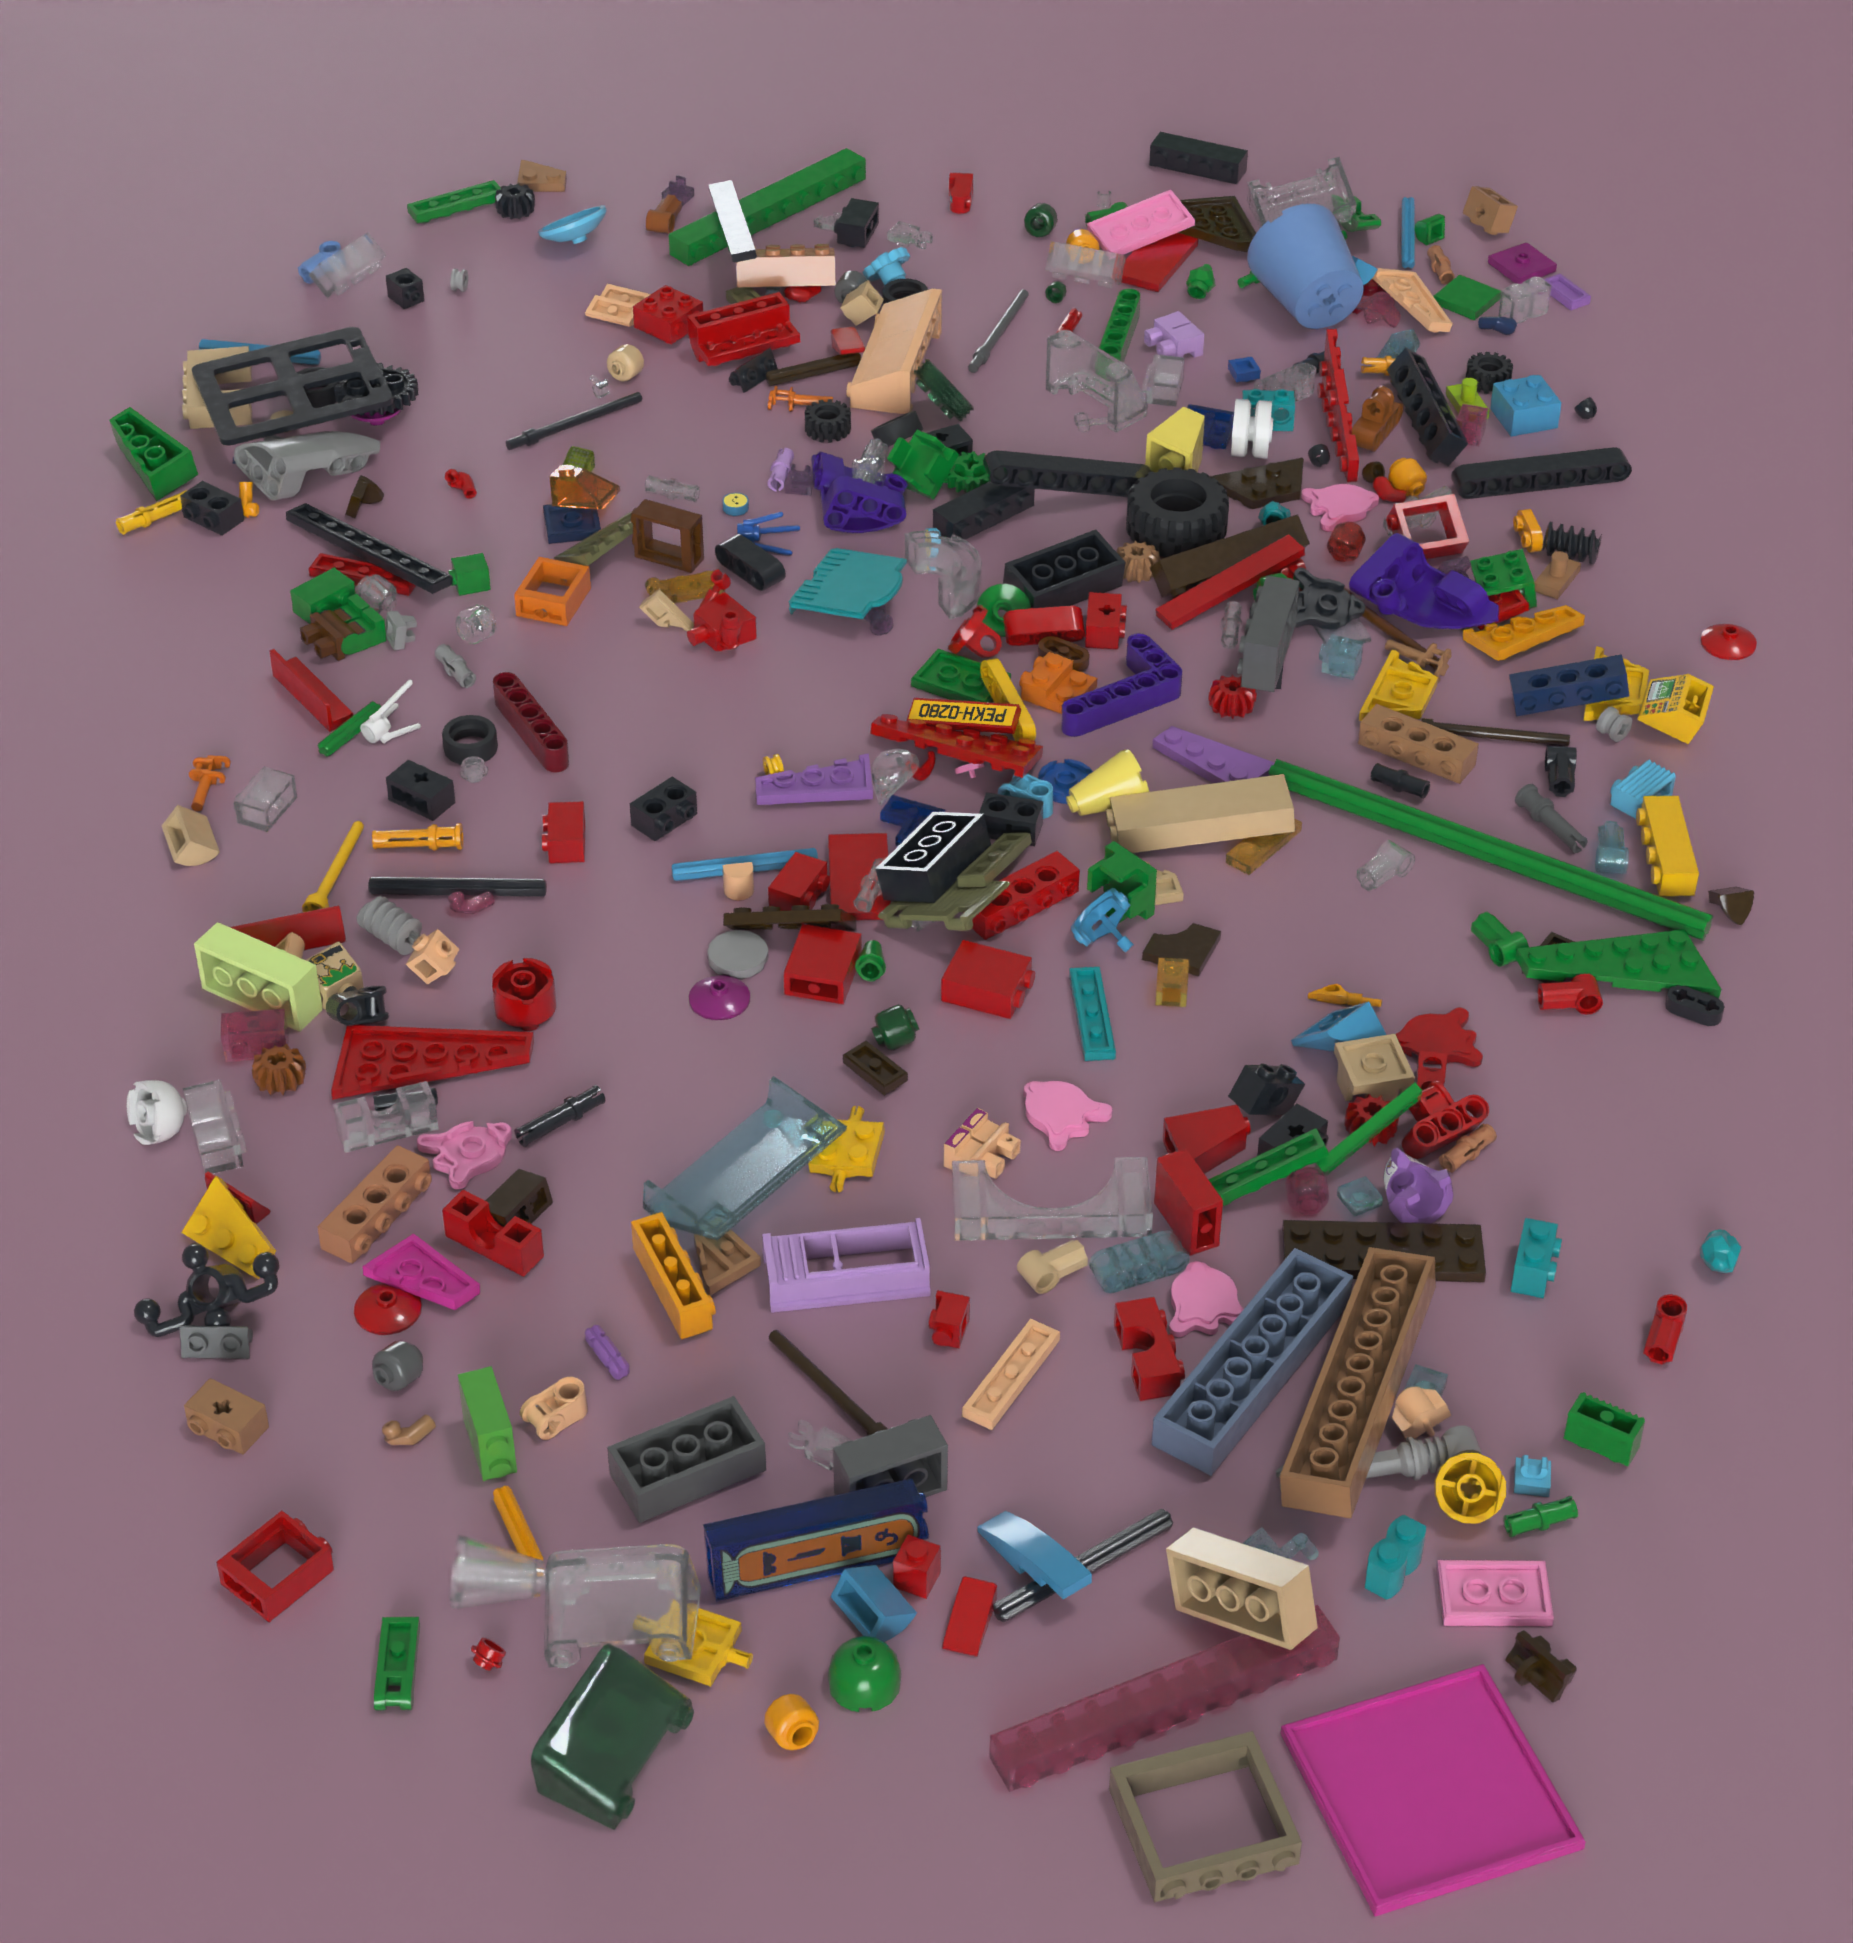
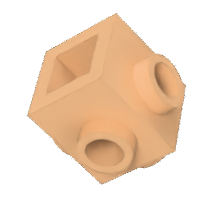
[405,929,459,984]

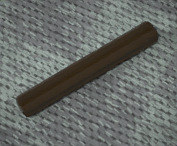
[766,353,861,386]

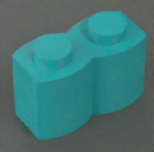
[1365,1515,1426,1600]

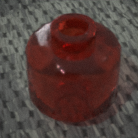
[1327,521,1366,562]

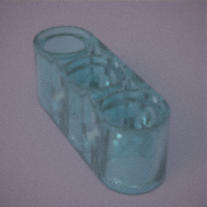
[1088,1230,1190,1293]

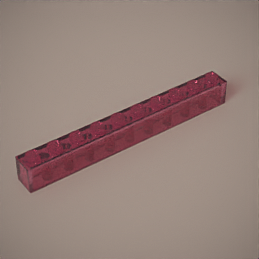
[989,1605,1340,1792]

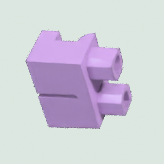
[1144,311,1204,362]

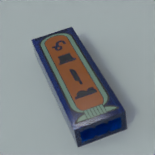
[703,1479,929,1602]

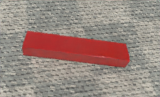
[230,905,346,950]

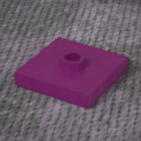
[1488,242,1557,285]

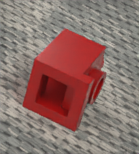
[929,1290,970,1349]

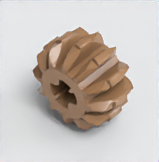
[1117,541,1160,583]

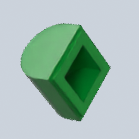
[1415,214,1445,245]

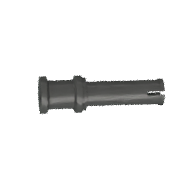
[1515,784,1588,853]

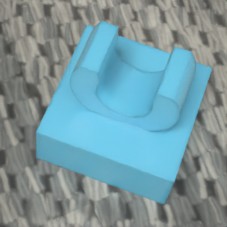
[1514,1455,1551,1497]

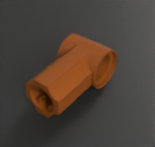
[646,194,682,234]

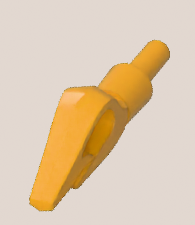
[1307,984,1382,1007]

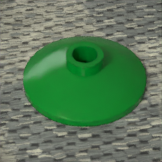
[977,584,1031,637]

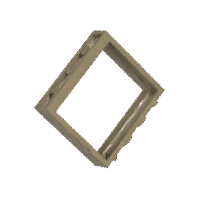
[1109,1731,1302,1902]

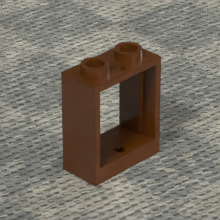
[630,499,704,573]

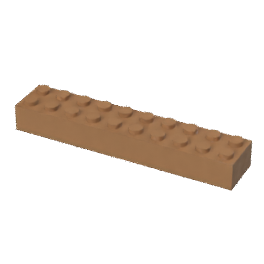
[1280,1247,1436,1518]

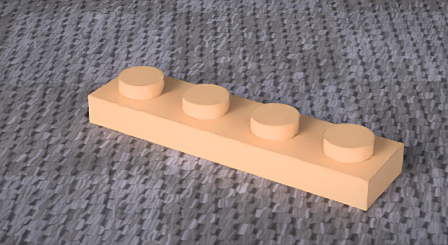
[962,1318,1060,1430]

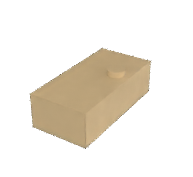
[1166,1527,1318,1650]

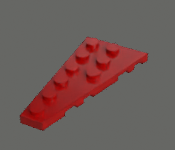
[1317,329,1359,482]
[870,714,1043,778]
[331,1025,534,1100]

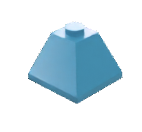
[1291,1002,1386,1052]

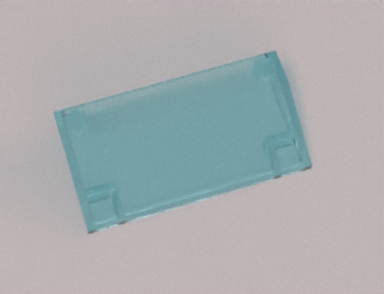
[643,1076,847,1241]

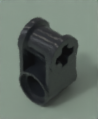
[326,986,389,1026]

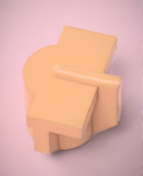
[1392,1387,1451,1440]

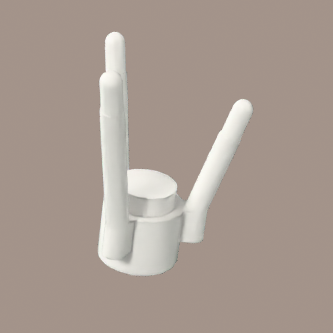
[360,680,421,744]

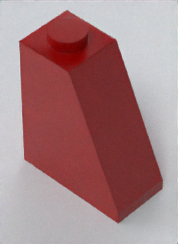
[1163,1104,1251,1174]

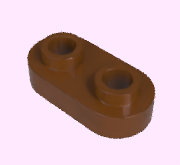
[1038,636,1090,672]

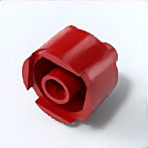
[492,958,556,1031]

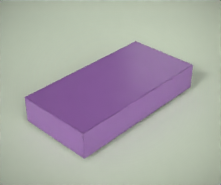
[1540,274,1591,310]

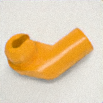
[239,482,259,518]

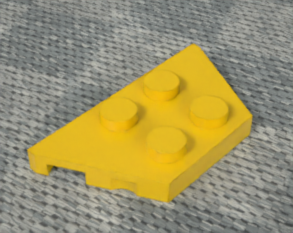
[1583,646,1649,721]
[1359,650,1438,721]

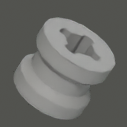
[1596,706,1632,742]

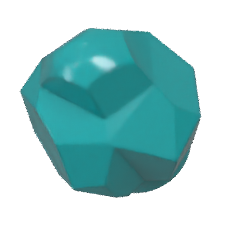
[1258,501,1291,525]
[1700,1229,1742,1273]

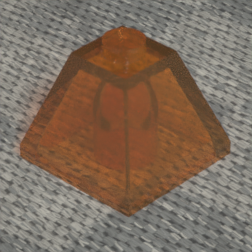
[549,465,620,509]

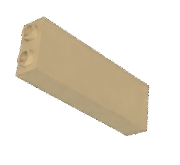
[1106,774,1295,853]

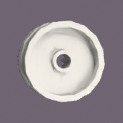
[1231,399,1273,459]

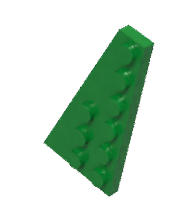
[1515,929,1722,998]

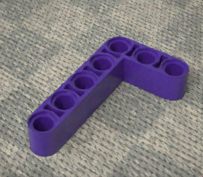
[1061,633,1182,737]

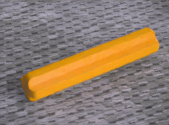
[493,1485,544,1573]

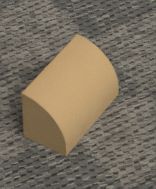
[162,805,220,866]

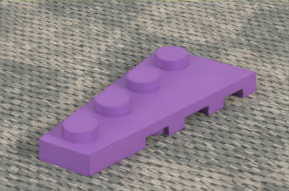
[755,753,873,805]

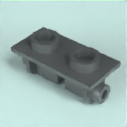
[180,1325,253,1359]

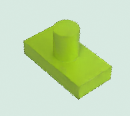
[1446,378,1490,423]

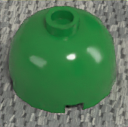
[828,1636,901,1712]

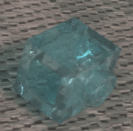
[1319,634,1364,680]

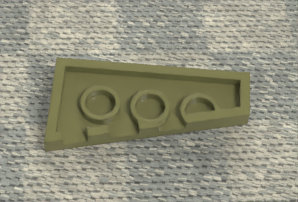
[554,511,633,566]

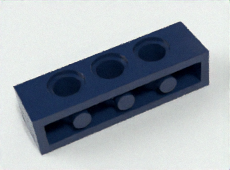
[1509,654,1630,717]

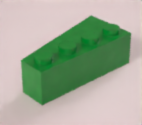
[109,407,198,501]

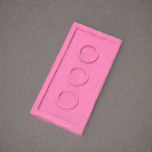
[1087,189,1195,260]

